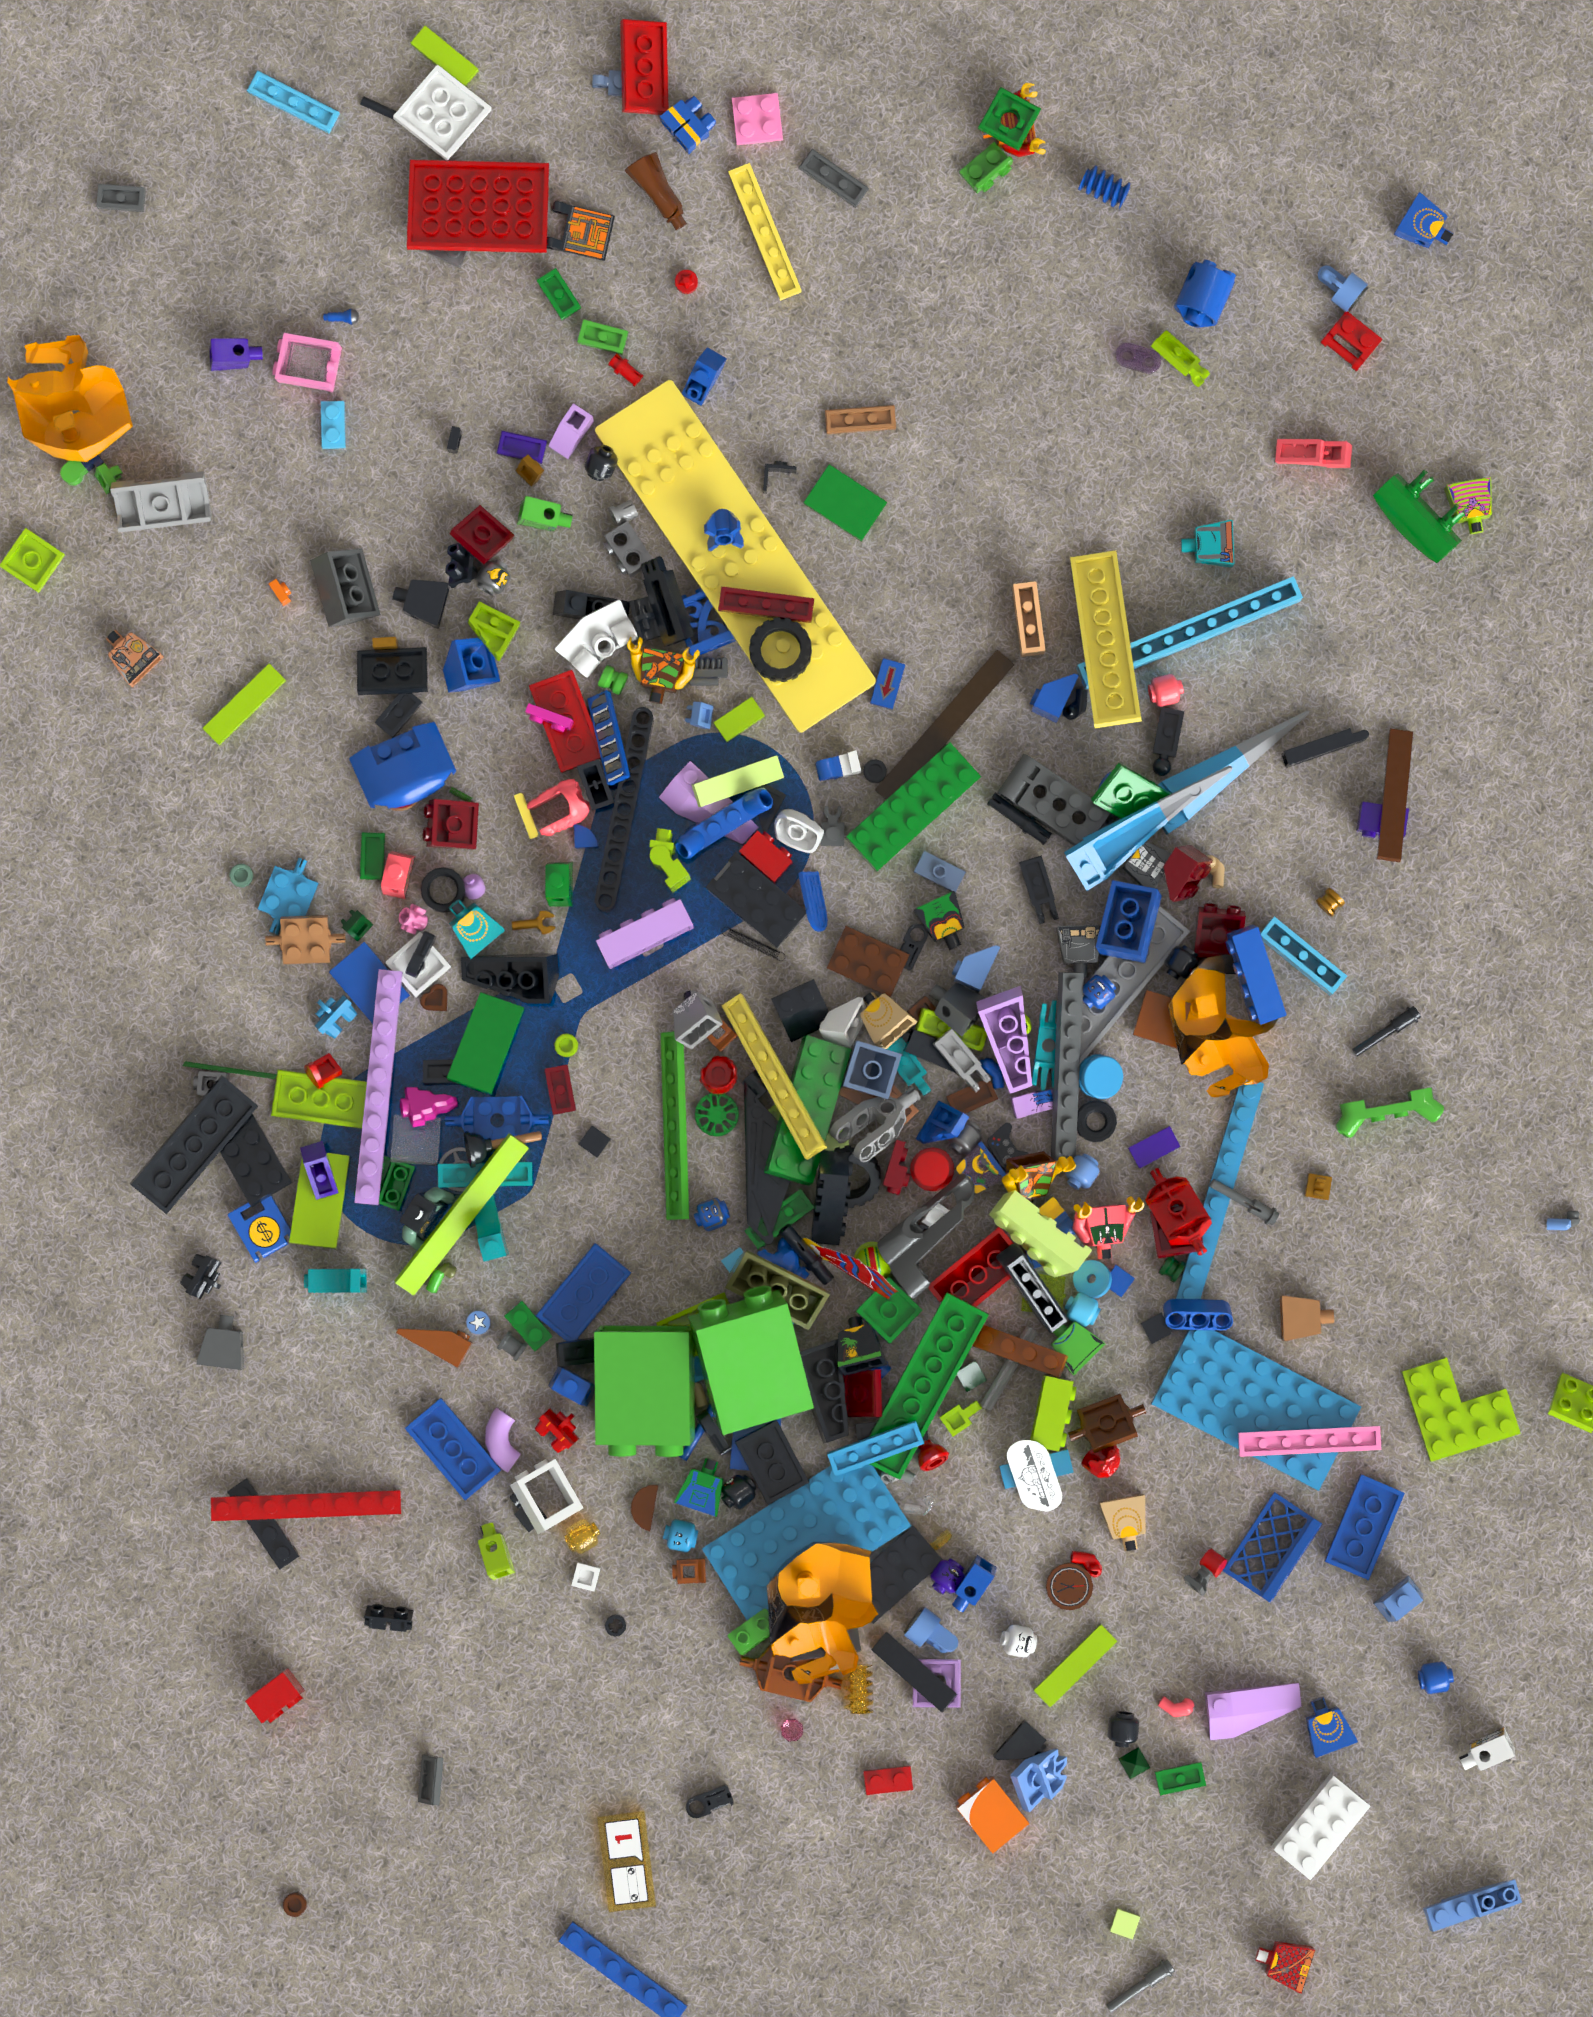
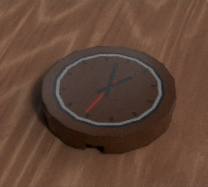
[1046,1563,1093,1610]

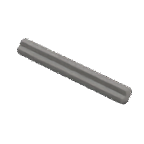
[981,1326,1037,1410]

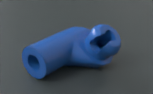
[979,1058,1004,1089]

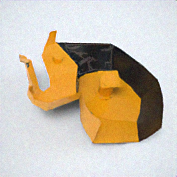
[1168,955,1279,1097]
[767,1542,878,1684]

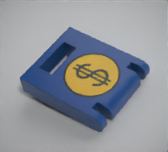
[227,1195,291,1263]

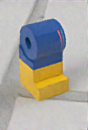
[1039,1197,1075,1235]

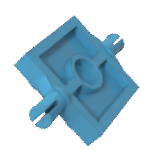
[258,858,319,935]

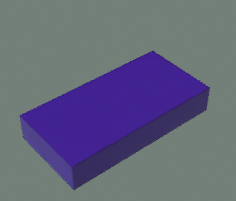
[497,431,547,464]
[1128,1126,1181,1169]

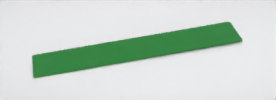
[182,1061,277,1079]

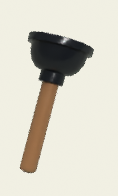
[463,1131,542,1168]

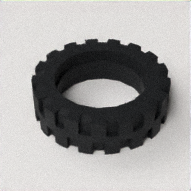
[749,617,812,682]
[834,1145,881,1208]

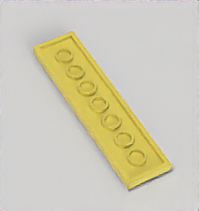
[1070,550,1142,728]

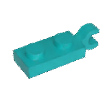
[887,1037,931,1096]

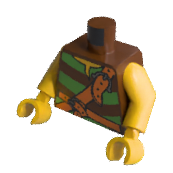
[627,637,700,704]
[1002,1151,1076,1204]

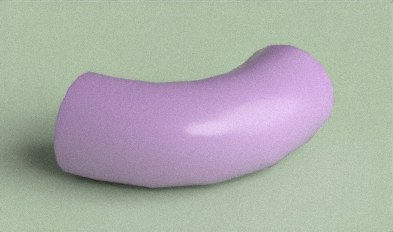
[485,1407,521,1473]

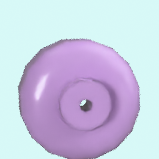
[463,874,485,900]

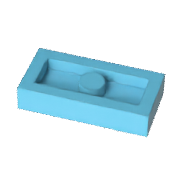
[321,401,346,449]

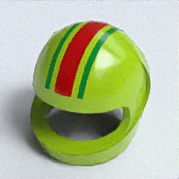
[854,1242,891,1279]

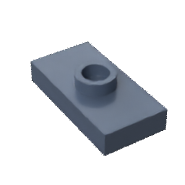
[914,851,966,893]

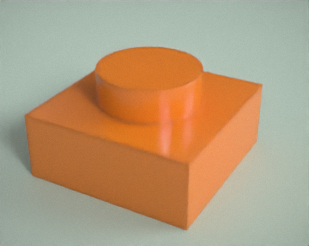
[268,579,291,606]

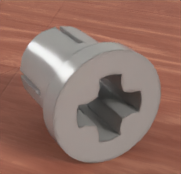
[608,500,638,527]

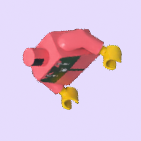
[1072,1196,1144,1259]

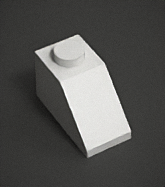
[819,997,867,1048]

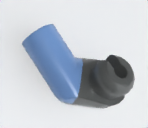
[1547,1211,1581,1231]

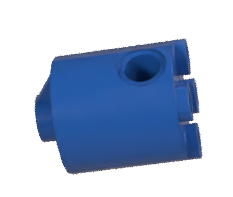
[1174,260,1236,328]

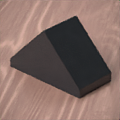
[577,758,614,811]

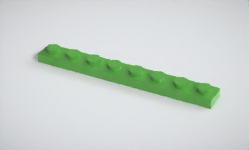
[660,1031,689,1220]

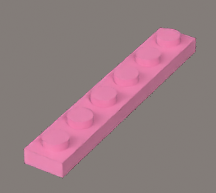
[1238,1426,1381,1457]

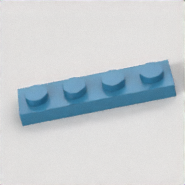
[827,1420,924,1476]

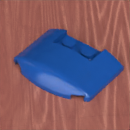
[349,722,456,809]

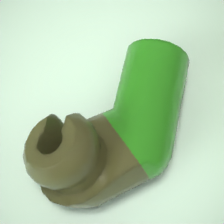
[426,1263,457,1293]

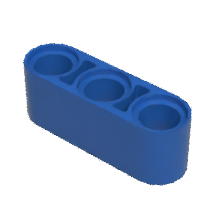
[1163,1299,1233,1330]

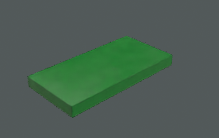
[447,992,524,1095]

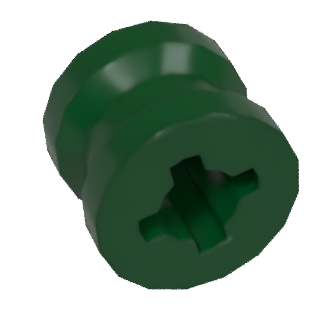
[1158,1256,1186,1283]

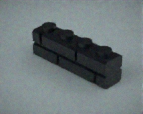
[996,1243,1068,1333]

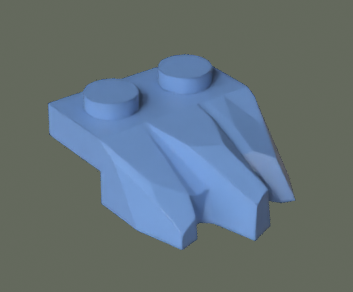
[1010,1749,1067,1812]

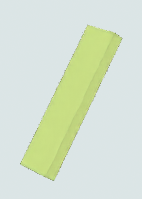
[692,755,784,807]

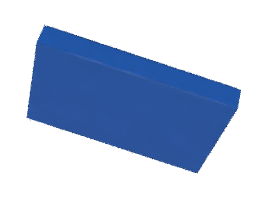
[329,942,410,1024]

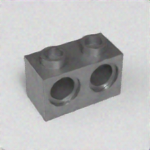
[604,521,652,578]

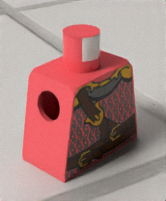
[381,851,416,899]

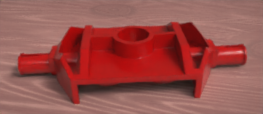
[1145,1168,1212,1255]

